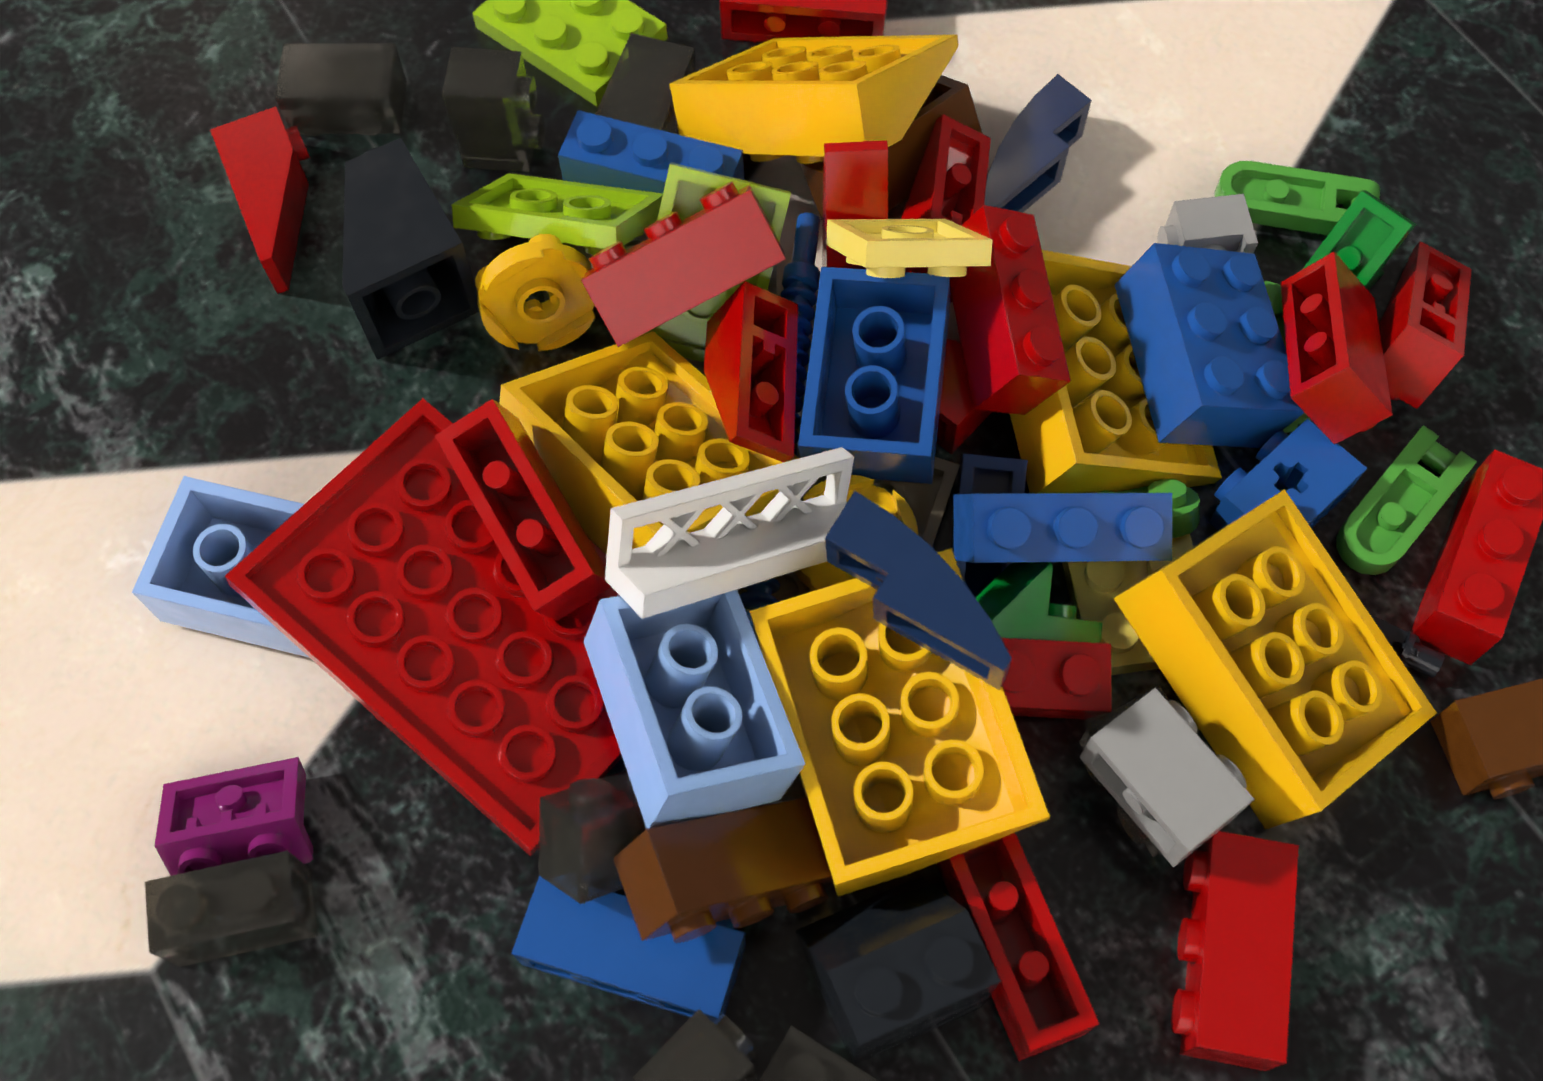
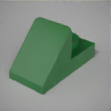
[1302,190,1416,291]
[976,562,1103,643]

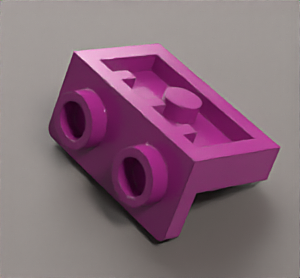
[154,757,313,888]

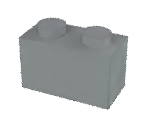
[1079,688,1254,868]

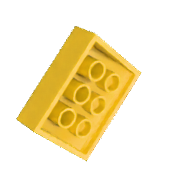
[669,35,959,164]
[1010,250,1222,493]
[499,331,799,555]
[1113,489,1437,829]
[749,548,1050,897]

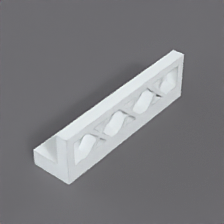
[605,447,854,619]

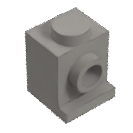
[1157,194,1258,254]

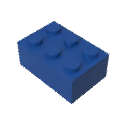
[1115,243,1304,448]
[798,267,950,484]

